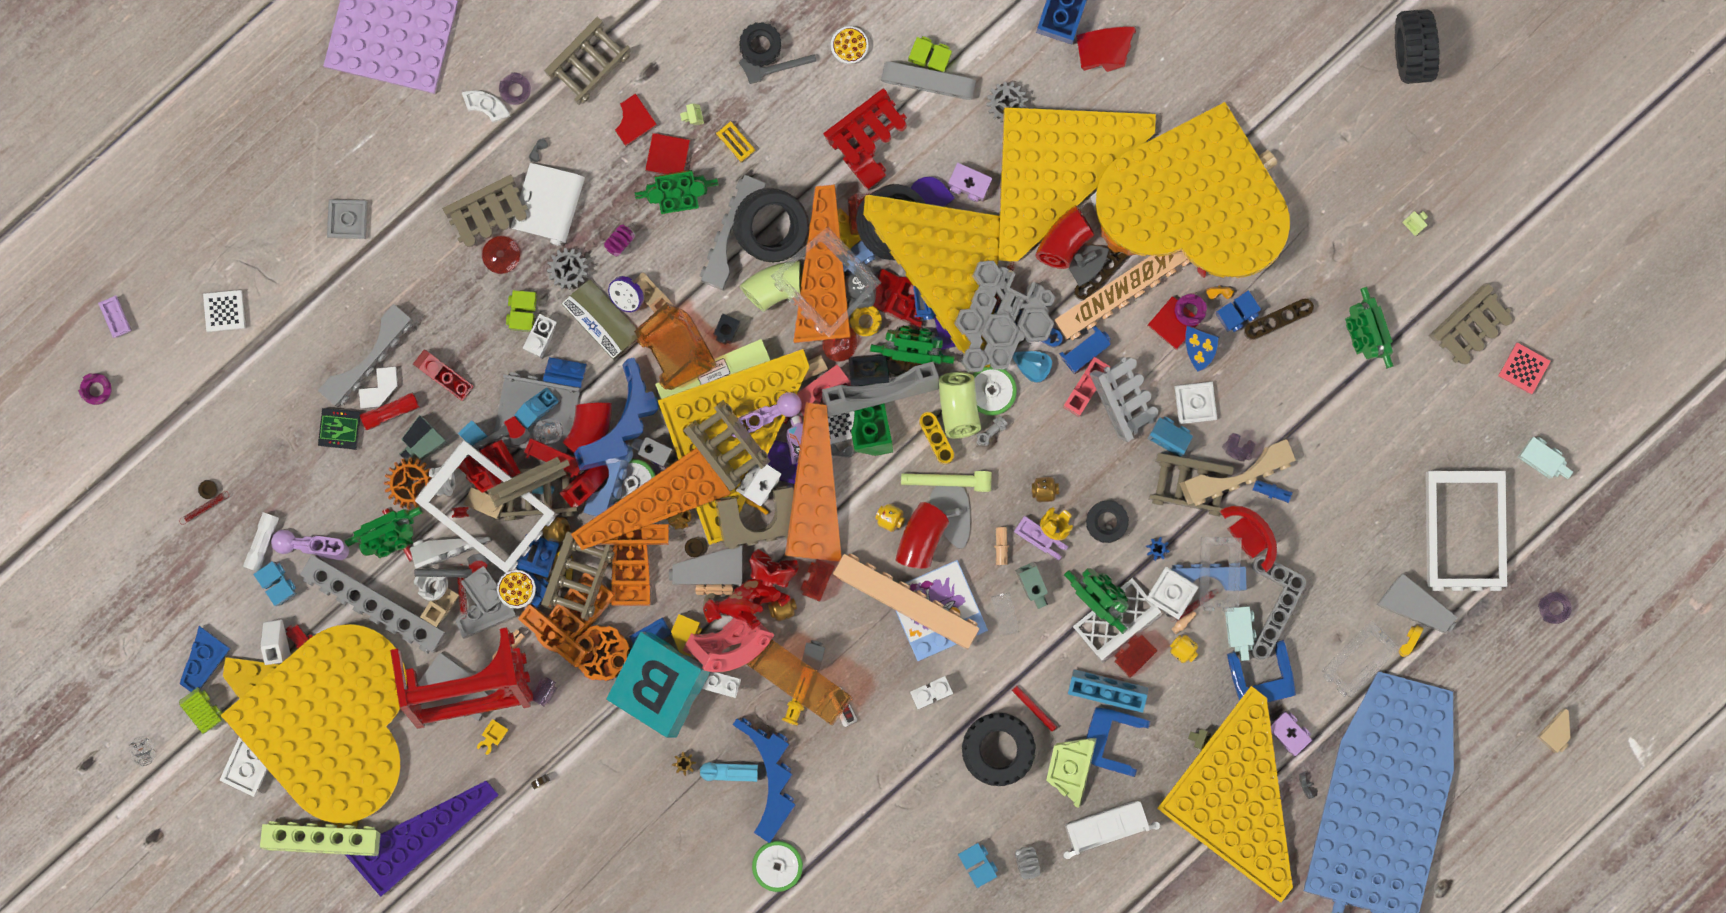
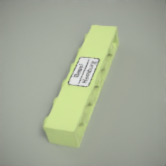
[655,339,770,399]

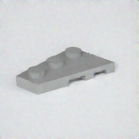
[455,584,517,639]

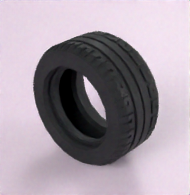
[856,184,926,260]
[733,188,809,263]

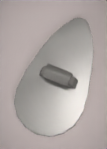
[930,486,970,549]

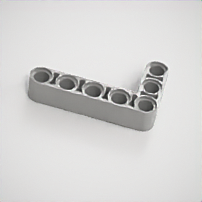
[1251,556,1306,660]

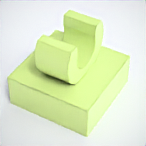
[680,104,704,125]
[1402,211,1428,236]

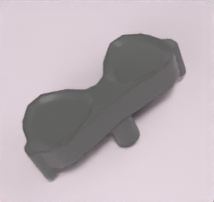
[529,138,548,162]
[831,444,854,457]
[1299,772,1315,799]

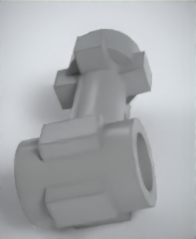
[976,416,1008,446]

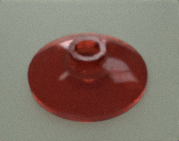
[482,236,520,274]
[822,326,857,362]

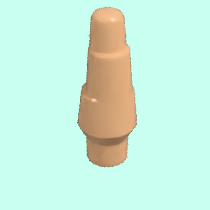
[1172,611,1196,634]

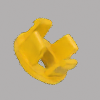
[850,306,882,337]
[1040,507,1073,540]

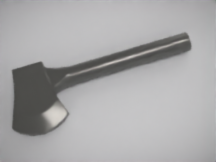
[739,54,816,84]

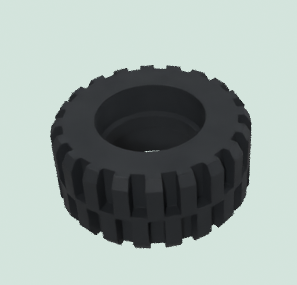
[1394,9,1440,84]
[962,712,1036,786]

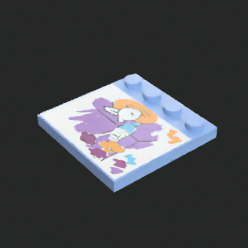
[895,560,988,661]

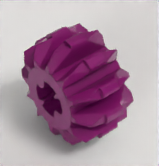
[604,224,635,257]

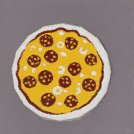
[831,26,868,65]
[497,570,536,609]

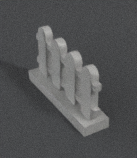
[1090,356,1158,442]

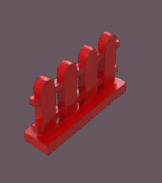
[823,88,907,166]

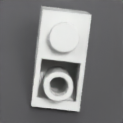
[523,314,557,359]
[261,619,291,665]

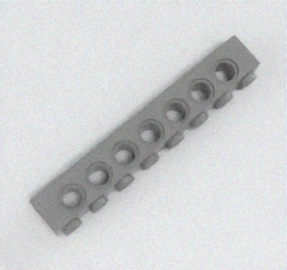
[300,555,446,654]

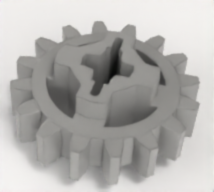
[986,81,1028,123]
[547,248,589,290]

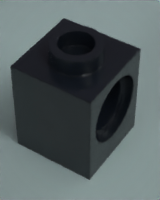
[713,313,741,345]

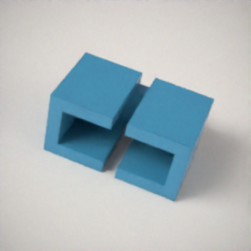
[253,561,297,607]
[958,842,998,888]

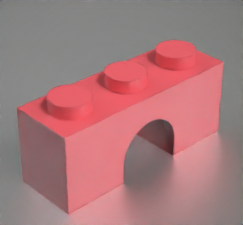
[1063,357,1110,417]
[797,365,851,416]

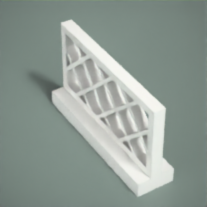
[1073,578,1162,663]

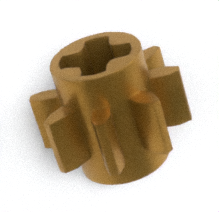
[668,510,691,530]
[672,752,696,776]

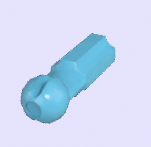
[700,762,758,782]

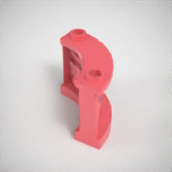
[683,614,774,672]

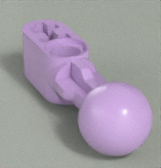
[728,392,802,438]
[271,530,349,560]

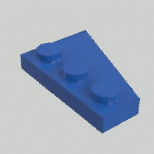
[180,626,231,692]

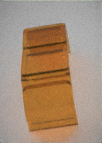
[746,639,853,726]

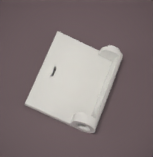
[511,163,585,246]

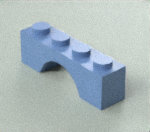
[584,445,633,517]
[1171,563,1247,591]

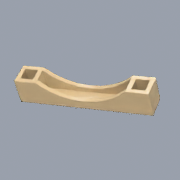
[1179,439,1295,506]

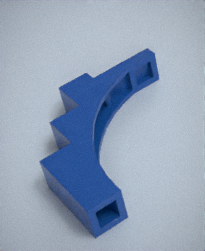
[574,358,659,471]
[733,717,796,843]

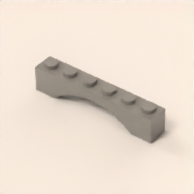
[700,175,766,291]
[318,304,413,407]
[822,362,939,417]

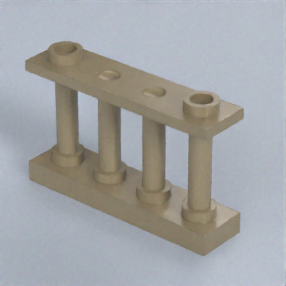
[544,16,631,105]
[684,400,770,491]
[1148,453,1234,516]
[500,468,578,521]
[541,532,614,621]

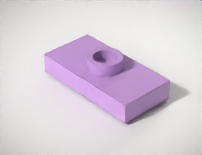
[98,295,132,339]

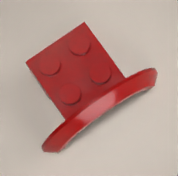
[1219,506,1277,572]

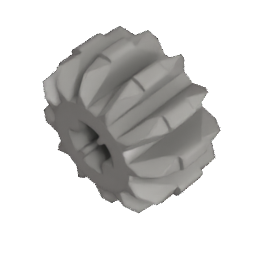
[1015,846,1041,880]

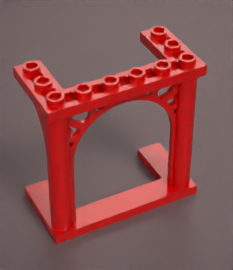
[390,627,533,729]

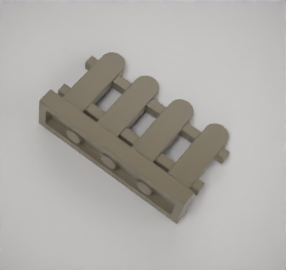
[442,174,528,247]
[1428,284,1512,364]

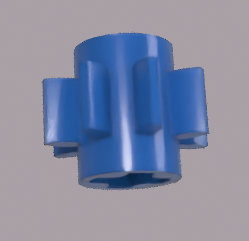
[1146,537,1170,561]

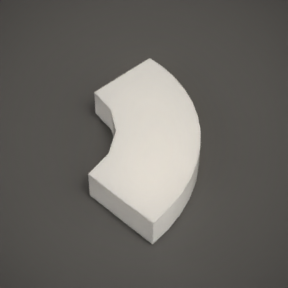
[462,91,511,123]

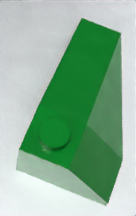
[851,384,894,456]

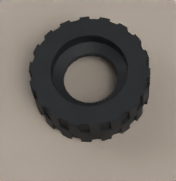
[739,22,781,67]
[1086,500,1129,543]

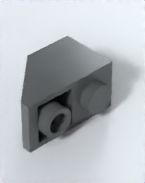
[801,640,826,671]

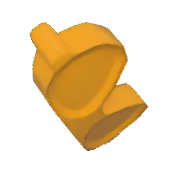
[1206,285,1234,299]

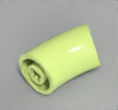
[739,261,802,312]
[939,372,981,439]

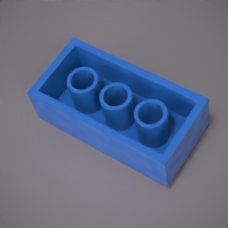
[1036,0,1087,45]

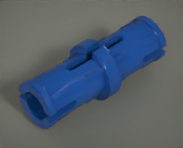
[1252,479,1293,504]

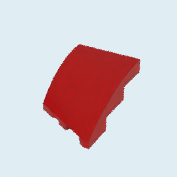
[1076,27,1136,72]
[873,269,922,327]
[456,439,521,493]

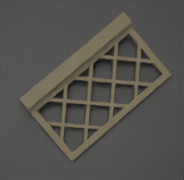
[487,457,570,508]

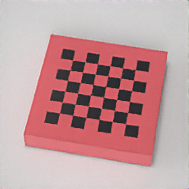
[1498,343,1550,395]

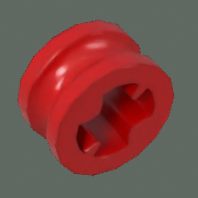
[451,507,469,518]

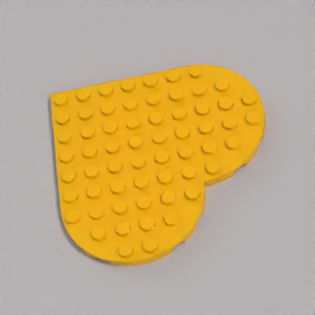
[1096,102,1290,278]
[221,625,407,823]

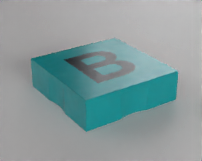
[606,632,710,738]

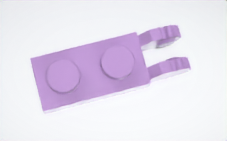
[1014,516,1068,560]

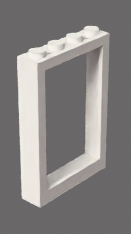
[415,439,555,573]
[1426,471,1507,591]

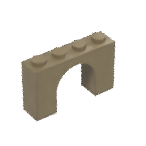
[715,485,794,549]

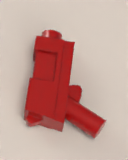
[285,625,313,649]

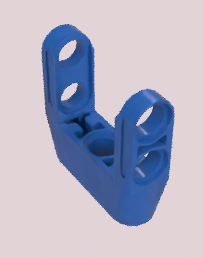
[1227,640,1296,702]
[1086,707,1151,777]

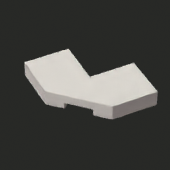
[359,367,398,409]

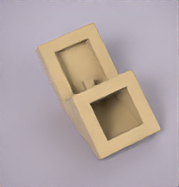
[633,272,673,317]
[420,587,459,627]

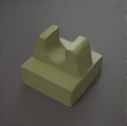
[1188,729,1211,750]

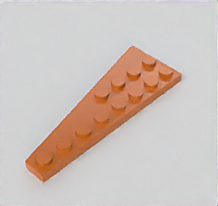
[793,184,850,343]
[785,402,842,562]
[571,447,731,550]

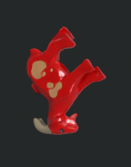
[703,579,790,630]

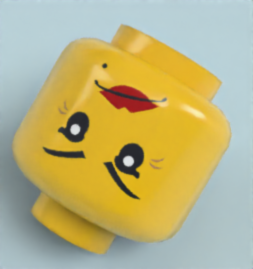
[875,504,905,532]

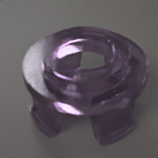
[499,72,531,105]
[1222,433,1256,462]
[1538,592,1572,624]

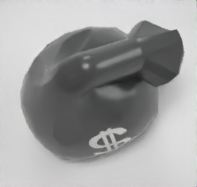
[844,268,876,312]

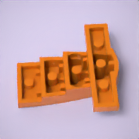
[597,524,669,606]
[518,573,616,667]

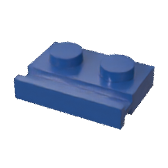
[543,357,587,388]

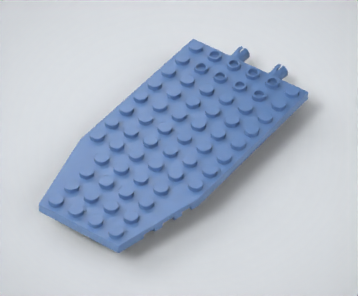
[1303,671,1454,913]

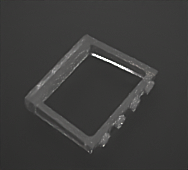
[771,227,881,337]

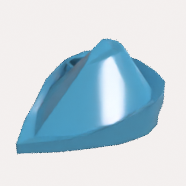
[1013,351,1052,383]

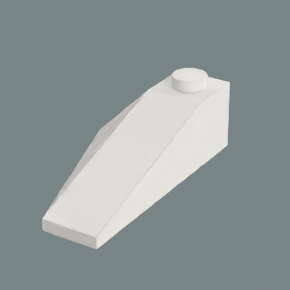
[410,537,491,569]

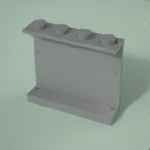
[493,372,580,454]

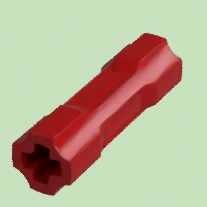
[360,392,420,430]

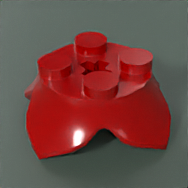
[749,549,799,588]

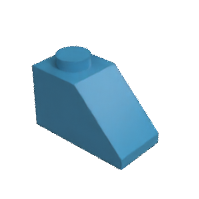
[458,420,490,447]

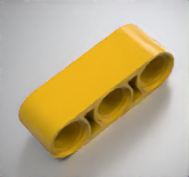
[919,412,954,465]

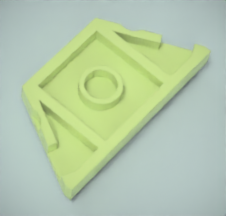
[1046,738,1096,808]

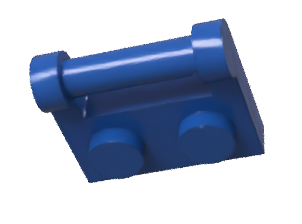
[515,534,559,578]

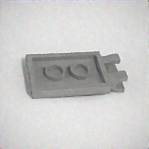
[417,653,488,721]

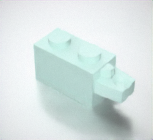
[1518,437,1573,479]
[1225,606,1256,661]

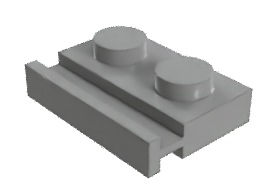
[461,566,501,614]

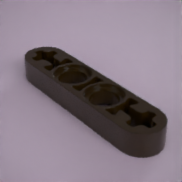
[1074,249,1128,301]
[1244,298,1314,340]

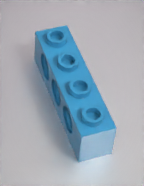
[1068,669,1149,713]

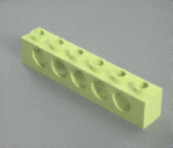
[260,821,380,856]

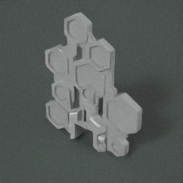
[954,261,1055,373]

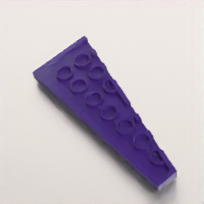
[344,780,499,897]

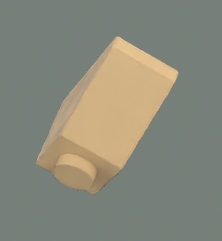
[463,487,506,520]
[1537,708,1570,753]

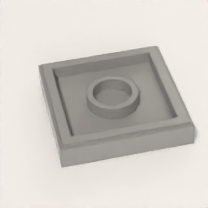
[327,199,368,239]

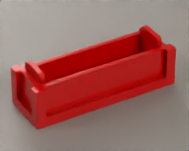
[524,438,581,478]

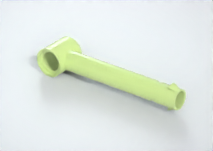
[901,471,992,492]

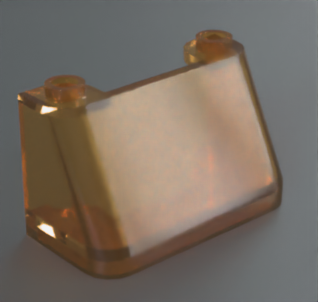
[634,302,717,390]

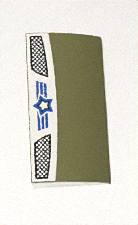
[561,279,642,360]

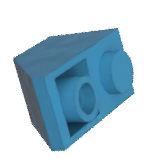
[514,387,559,430]

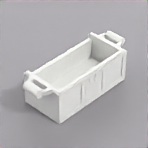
[1063,800,1160,859]

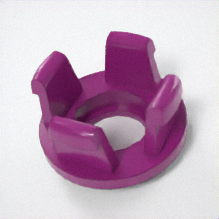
[1175,293,1207,326]
[78,373,112,405]

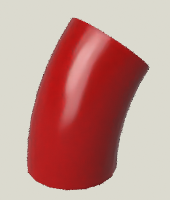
[1035,205,1095,269]
[563,403,612,452]
[895,502,949,569]

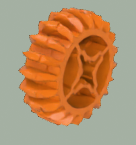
[384,458,432,510]

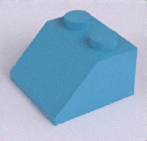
[1147,416,1193,457]

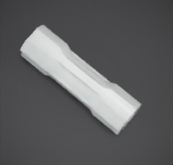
[243,512,279,571]

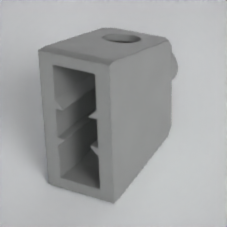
[632,437,678,469]

